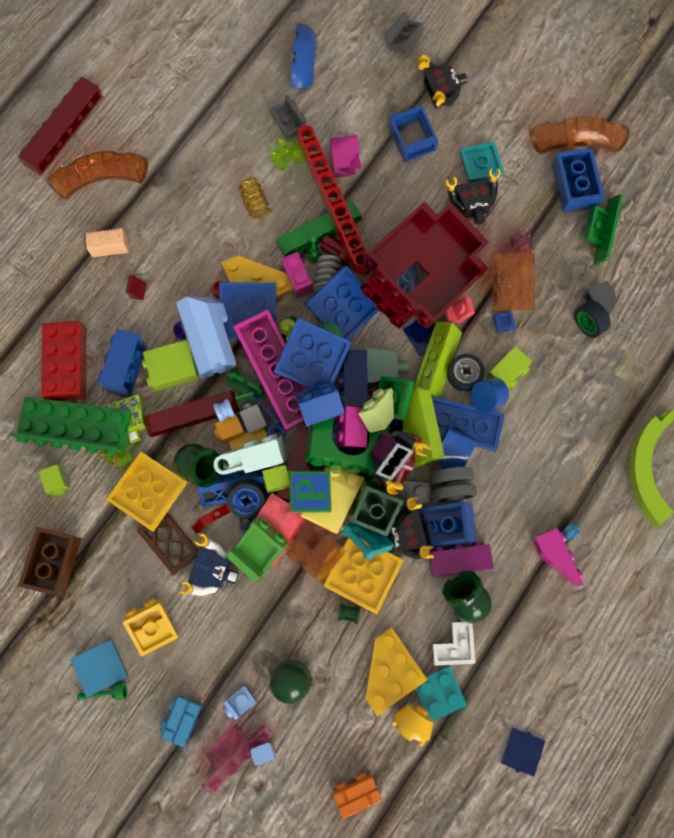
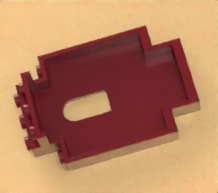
[360,201,489,329]

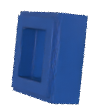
[492,311,516,334]

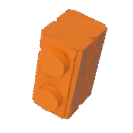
[333,772,382,819]

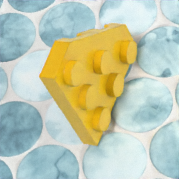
[221,255,293,298]
[366,627,428,716]

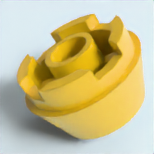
[392,703,434,746]

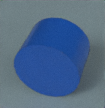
[471,377,509,412]

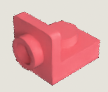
[444,296,475,323]

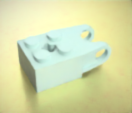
[214,434,289,474]

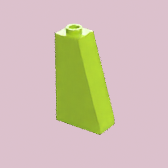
[403,387,445,468]

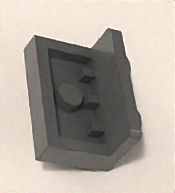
[385,12,425,53]
[270,94,306,140]

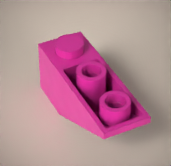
[532,528,584,587]

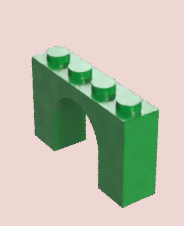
[305,417,390,477]

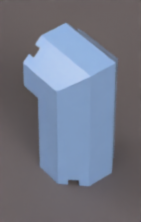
[176,296,236,378]

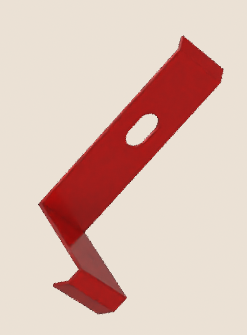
[191,503,231,534]

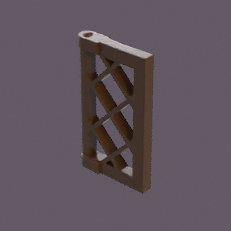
[136,513,199,576]

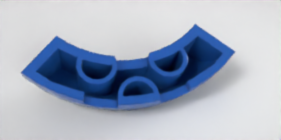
[291,23,317,87]

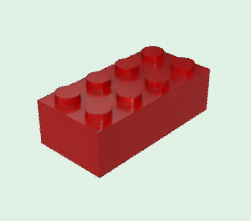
[41,321,86,401]

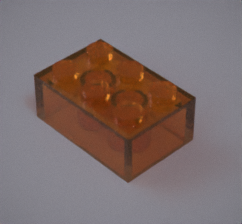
[492,252,535,311]

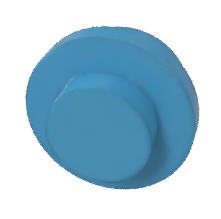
[562,523,580,541]

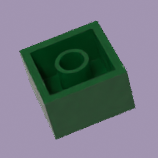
[348,479,404,536]

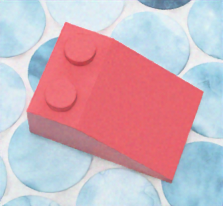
[256,493,305,567]

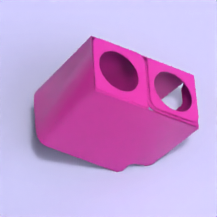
[330,135,361,178]

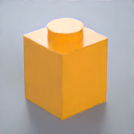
[214,414,245,444]

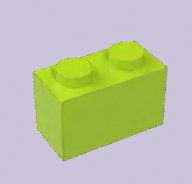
[487,346,533,390]

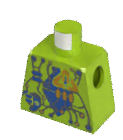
[104,394,146,443]

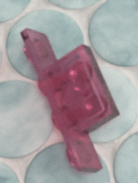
[201,724,273,794]

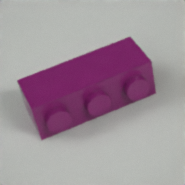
[429,542,494,577]

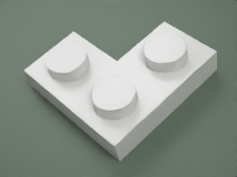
[432,622,476,665]

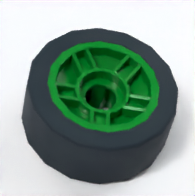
[574,300,611,338]

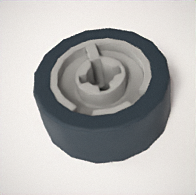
[447,354,485,392]

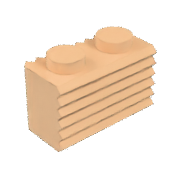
[86,228,129,257]

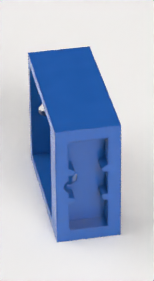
[388,106,438,162]

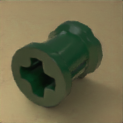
[338,603,361,625]

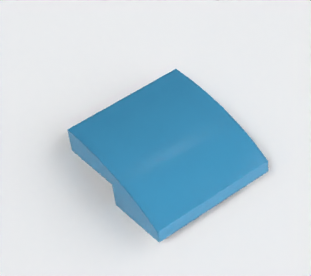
[71,640,128,697]

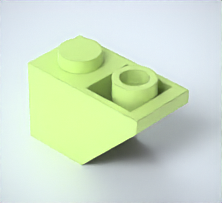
[358,388,394,433]

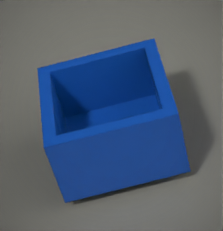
[295,382,345,427]

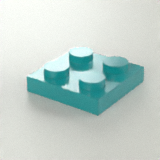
[459,141,504,182]
[415,666,467,720]

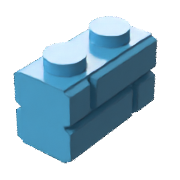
[160,695,202,747]

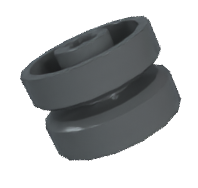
[430,467,477,503]

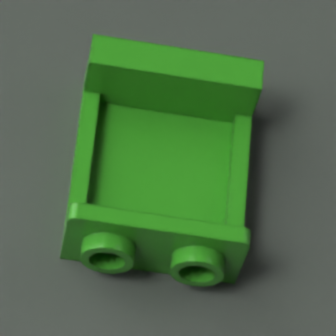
[226,517,289,583]

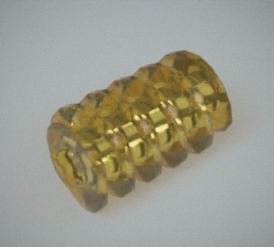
[238,177,272,219]

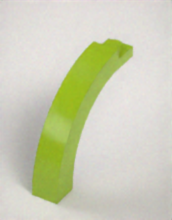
[629,409,674,527]

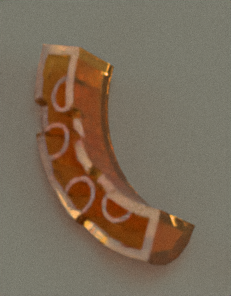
[529,117,630,155]
[45,150,148,200]

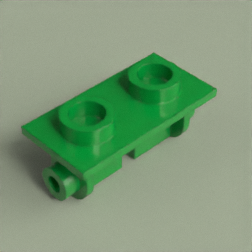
[226,369,265,402]

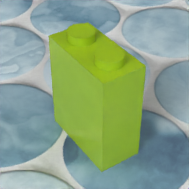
[142,340,199,392]

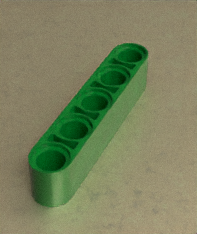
[276,201,362,257]

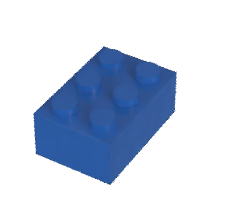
[552,148,604,212]
[98,329,147,398]

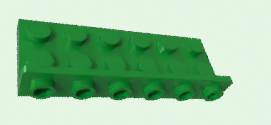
[10,397,132,456]

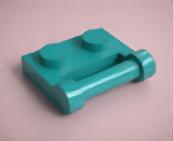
[341,523,394,560]

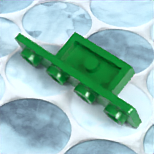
[583,194,623,264]

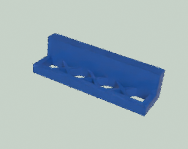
[197,467,278,506]

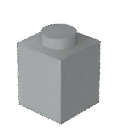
[239,401,266,433]

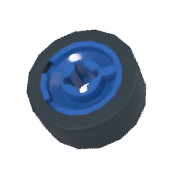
[227,479,265,519]

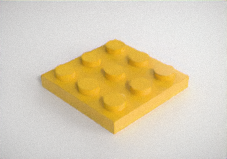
[106,451,188,532]
[323,537,404,615]

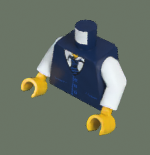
[177,533,239,596]

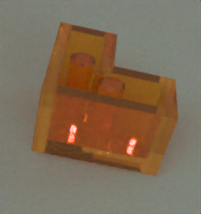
[286,534,346,583]

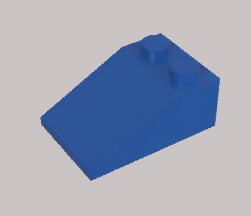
[415,501,477,548]

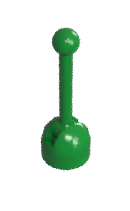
[307,235,321,263]
[77,682,127,701]

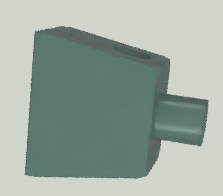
[366,348,409,388]

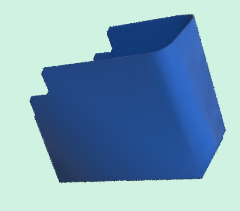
[439,426,477,469]

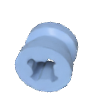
[213,399,235,422]

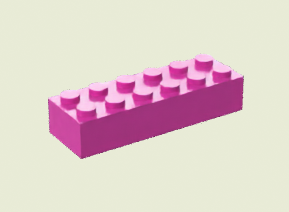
[233,310,308,432]

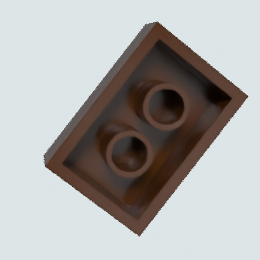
[18,527,82,597]

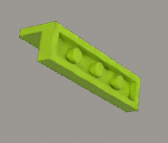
[413,321,462,398]

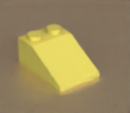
[301,466,365,534]

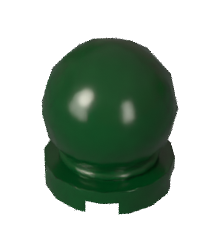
[173,444,224,488]
[442,570,492,624]
[269,660,312,705]

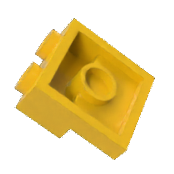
[122,598,178,657]

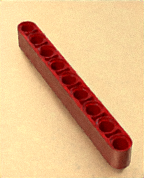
[298,125,368,274]

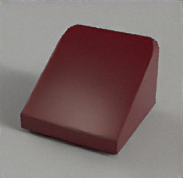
[126,275,147,300]

